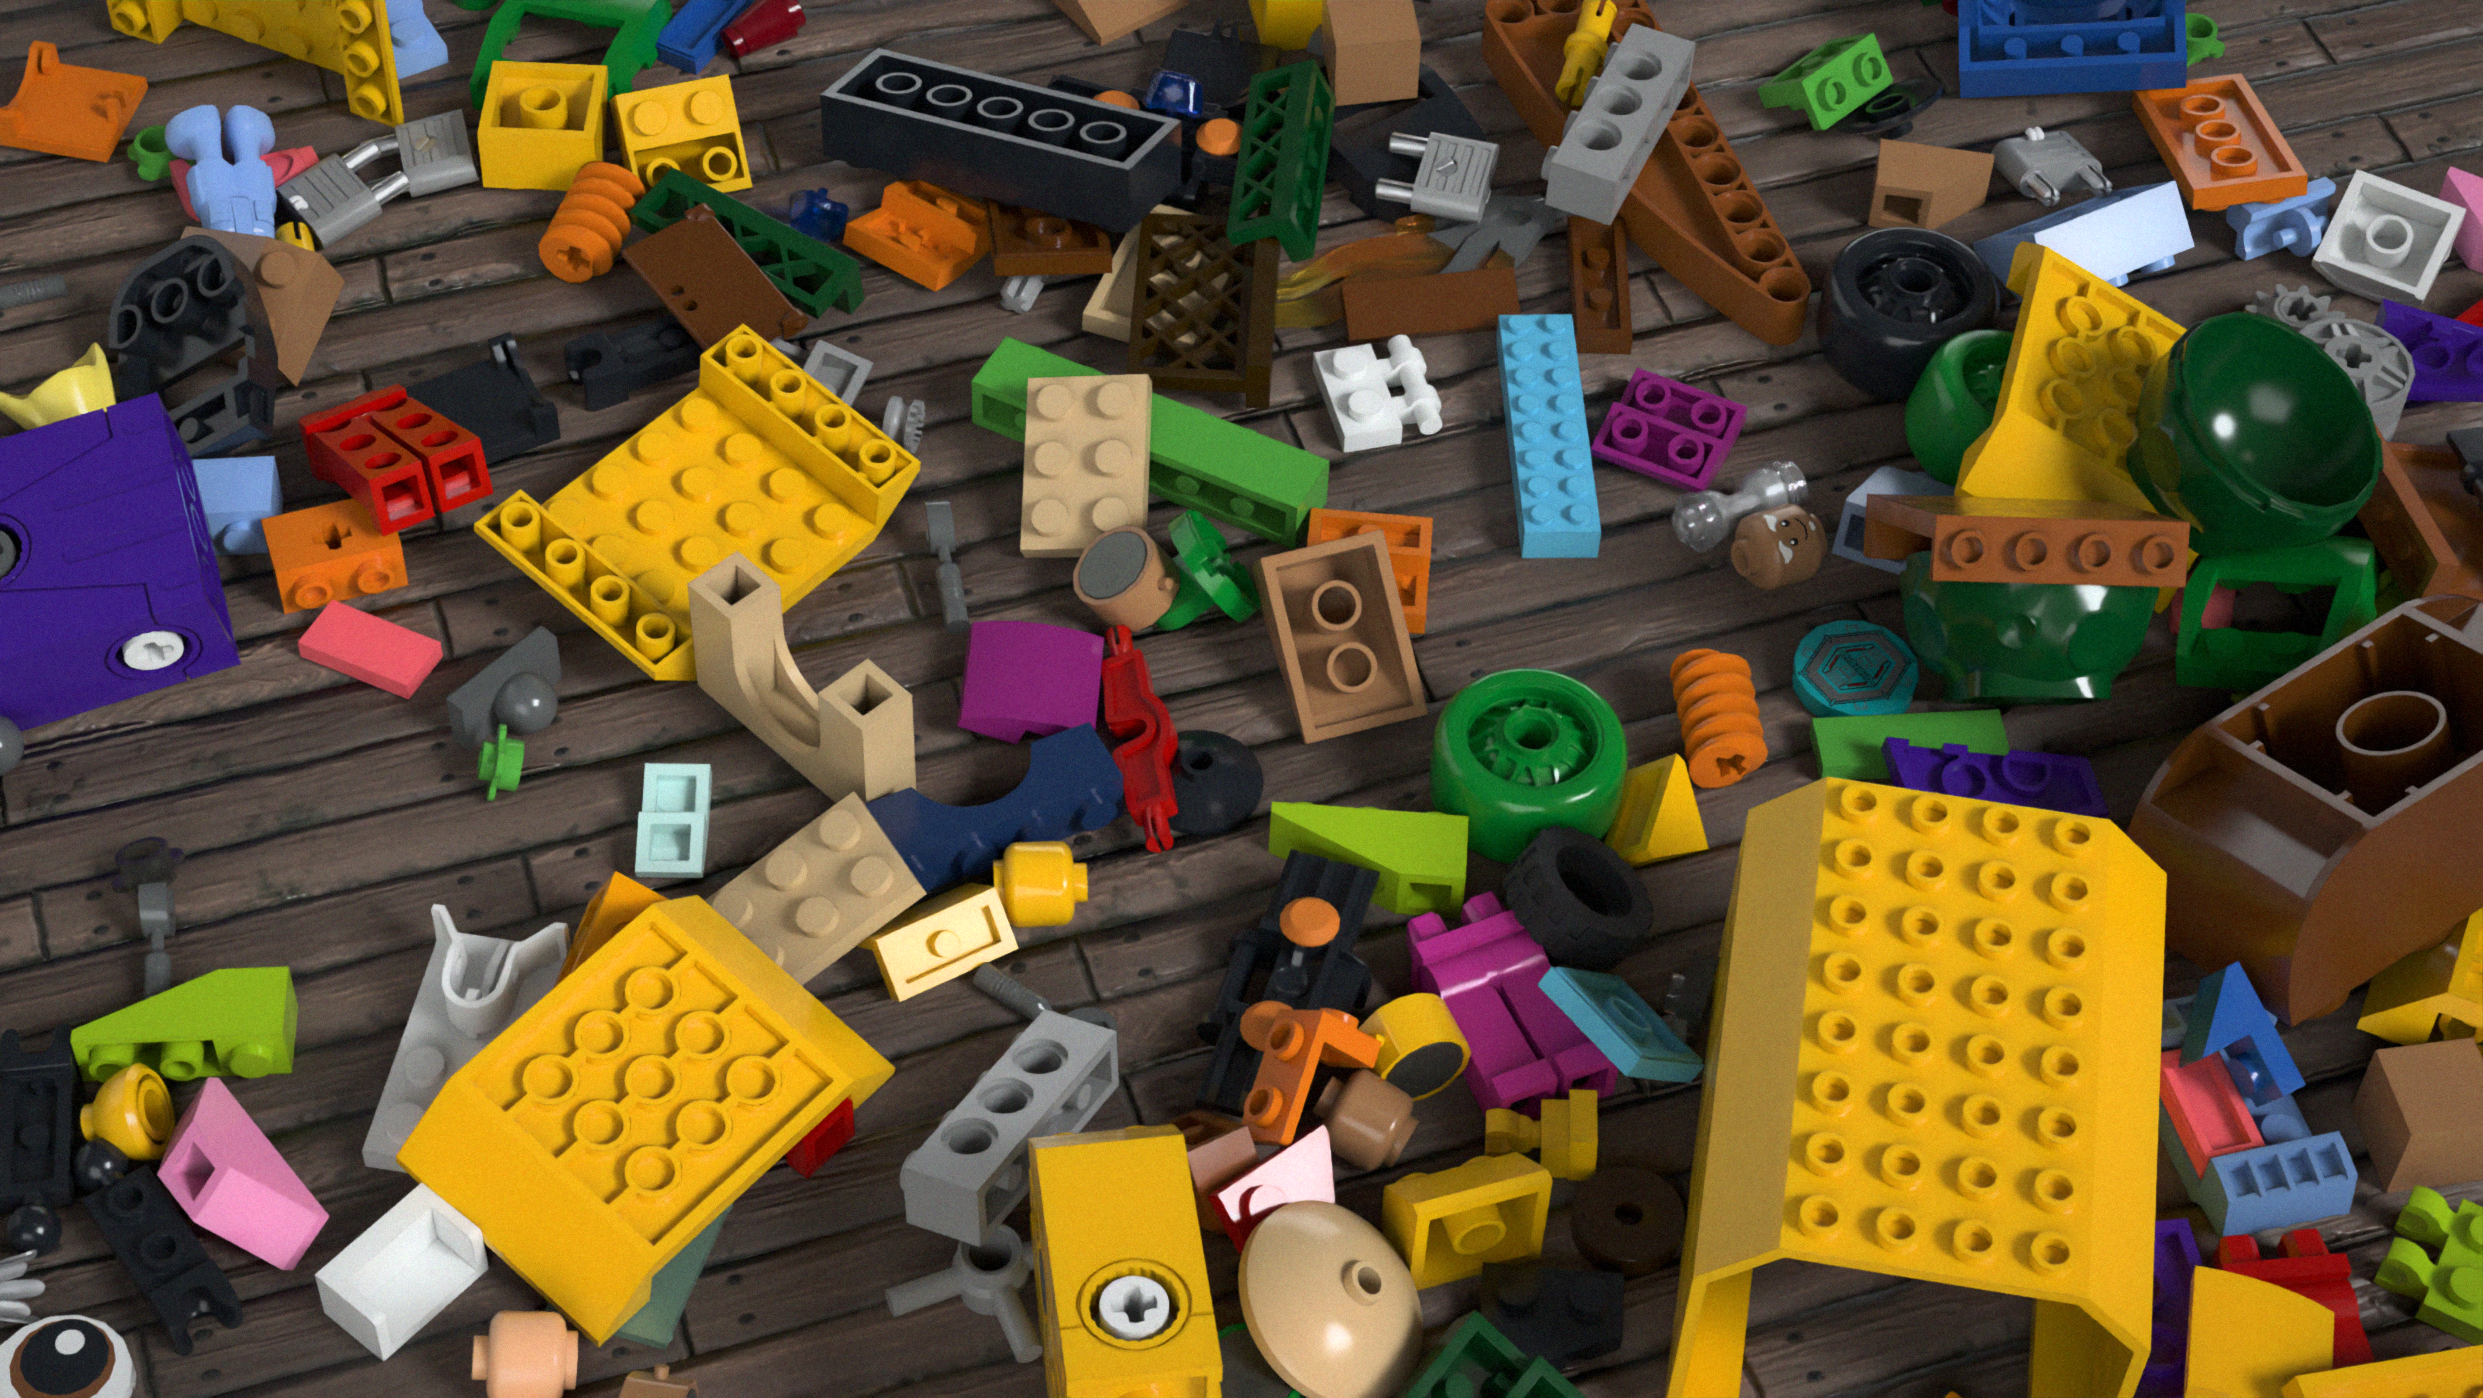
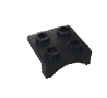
[1148,17,1282,122]
[405,332,561,464]

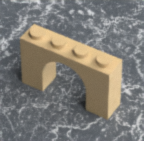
[687,551,916,804]

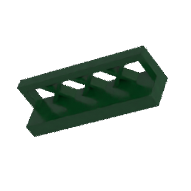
[1226,58,1336,263]
[629,167,865,319]

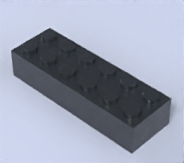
[820,48,1182,233]

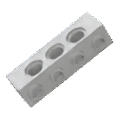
[1541,23,1696,225]
[899,1009,1119,1247]

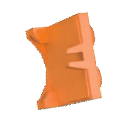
[0,40,148,163]

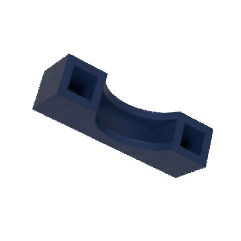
[865,722,1123,893]

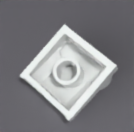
[2311,169,2466,307]

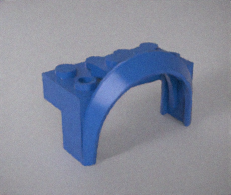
[1958,0,2187,98]

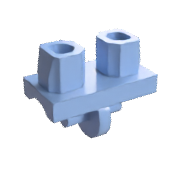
[2226,176,2336,261]

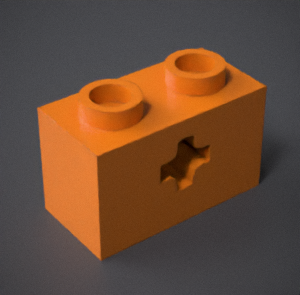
[260,498,409,614]

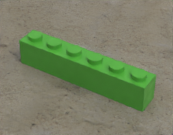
[971,336,1330,550]

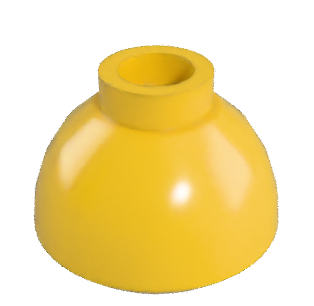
[80,1063,175,1161]

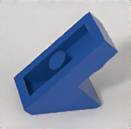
[2178,961,2306,1107]

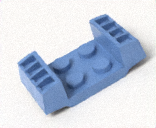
[2158,994,2358,1239]

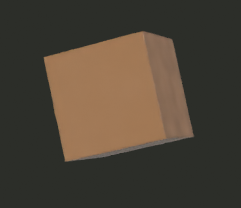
[1321,0,1421,106]
[2351,1037,2483,1193]

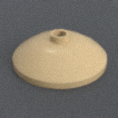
[1238,1200,1423,1398]

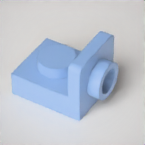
[385,0,449,80]

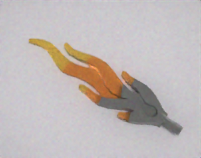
[1218,194,1573,334]

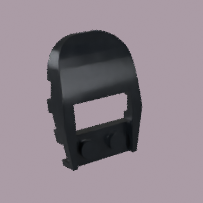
[1267,62,1486,226]
[108,235,279,459]

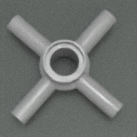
[885,1224,1043,1363]

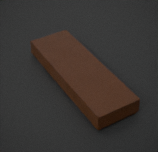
[1565,216,1633,355]
[1339,267,1521,346]

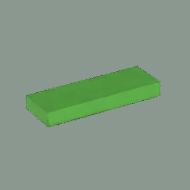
[1809,709,2010,780]

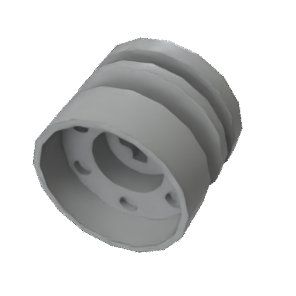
[2299,318,2415,442]

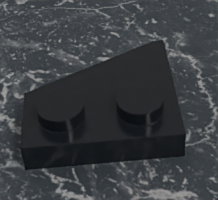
[1479,1262,1624,1371]

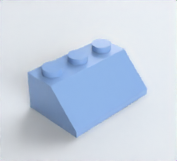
[1973,181,2195,303]

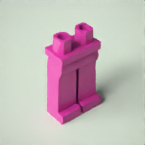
[1405,891,1619,1121]

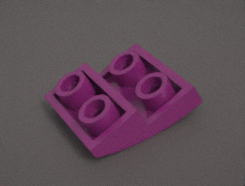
[1590,367,1748,495]
[957,621,1104,745]

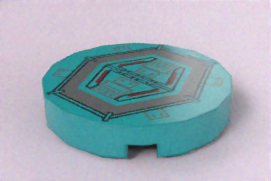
[1792,620,1919,718]

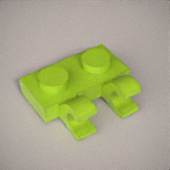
[2374,1185,2483,1345]

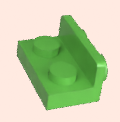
[1757,32,1893,131]

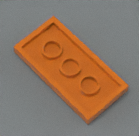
[2132,73,2308,211]

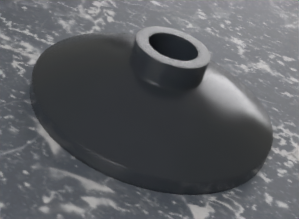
[1834,78,1943,140]
[1168,730,1264,835]

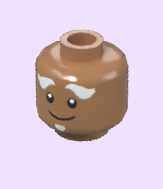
[1731,503,1827,591]

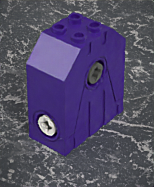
[0,392,241,732]

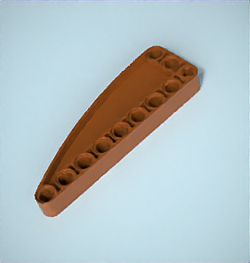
[1481,0,1812,346]

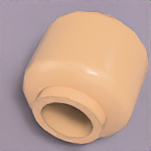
[472,1310,578,1398]

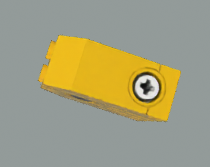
[1028,1124,1223,1398]

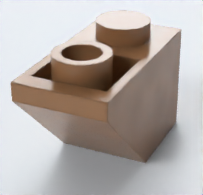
[1868,139,1995,230]

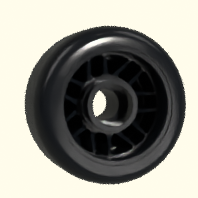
[1816,226,2000,402]

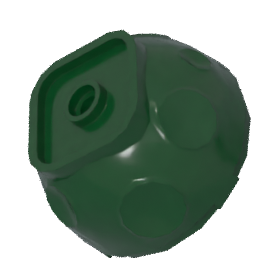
[2126,311,2384,558]
[1900,550,2160,706]

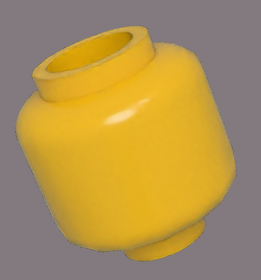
[993,841,1088,928]

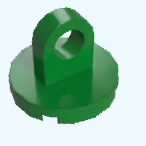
[1154,509,1261,631]

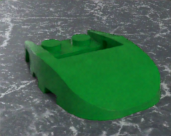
[469,0,673,111]
[2176,535,2381,691]

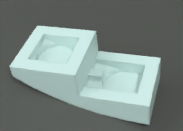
[635,763,712,878]

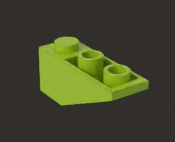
[1268,801,1469,919]
[70,966,298,1083]

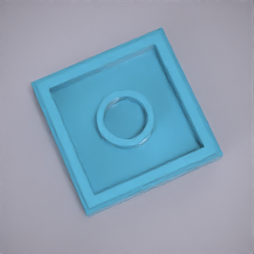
[1537,967,1705,1083]

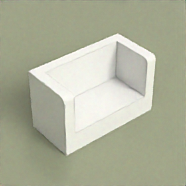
[315,1183,489,1362]

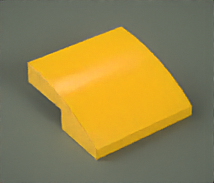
[2183,1265,2334,1398]

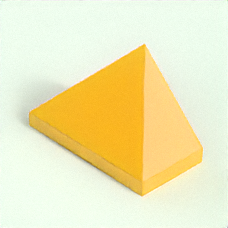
[1604,753,1709,868]

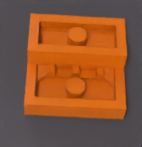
[843,179,990,292]
[1307,508,1433,634]

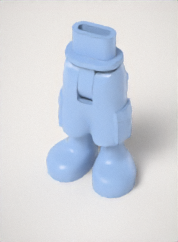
[165,105,277,239]

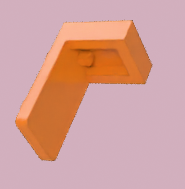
[1241,1008,1382,1147]

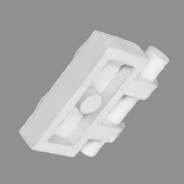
[1312,335,1443,453]

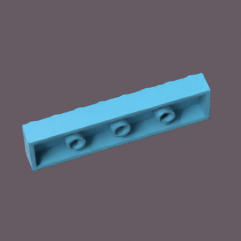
[1496,314,1601,558]

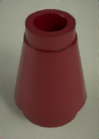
[720,0,806,60]

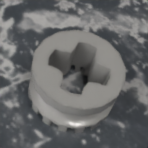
[882,396,925,454]

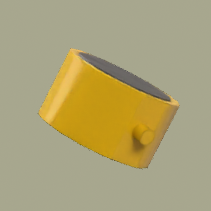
[1358,993,1471,1102]

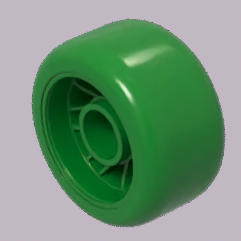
[1904,329,2014,487]
[1429,668,1628,865]

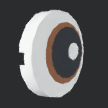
[0,1315,137,1398]

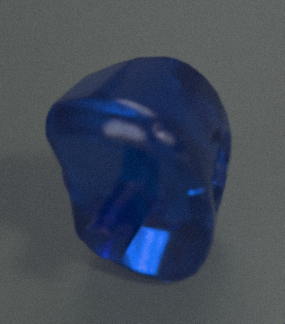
[1143,71,1203,119]
[789,187,849,243]

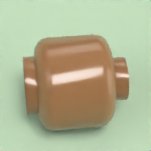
[1312,1069,1419,1171]

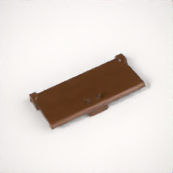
[621,203,809,351]

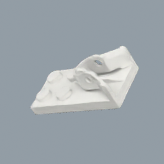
[362,904,571,1173]

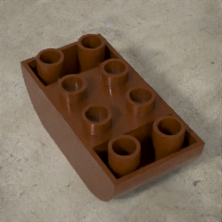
[2127,594,2483,1027]

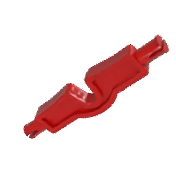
[1101,625,1178,853]

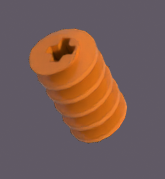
[538,160,646,283]
[1669,648,1768,789]

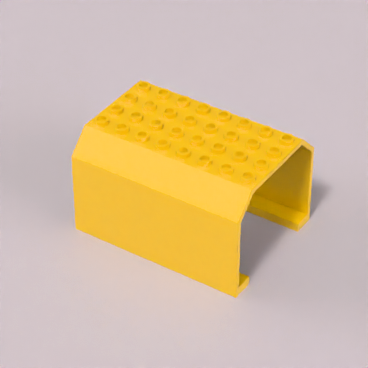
[1664,776,2167,1398]

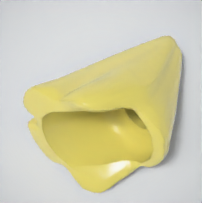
[0,342,116,431]

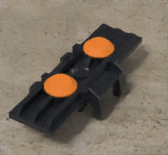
[1046,74,1278,214]
[1195,849,1380,1118]

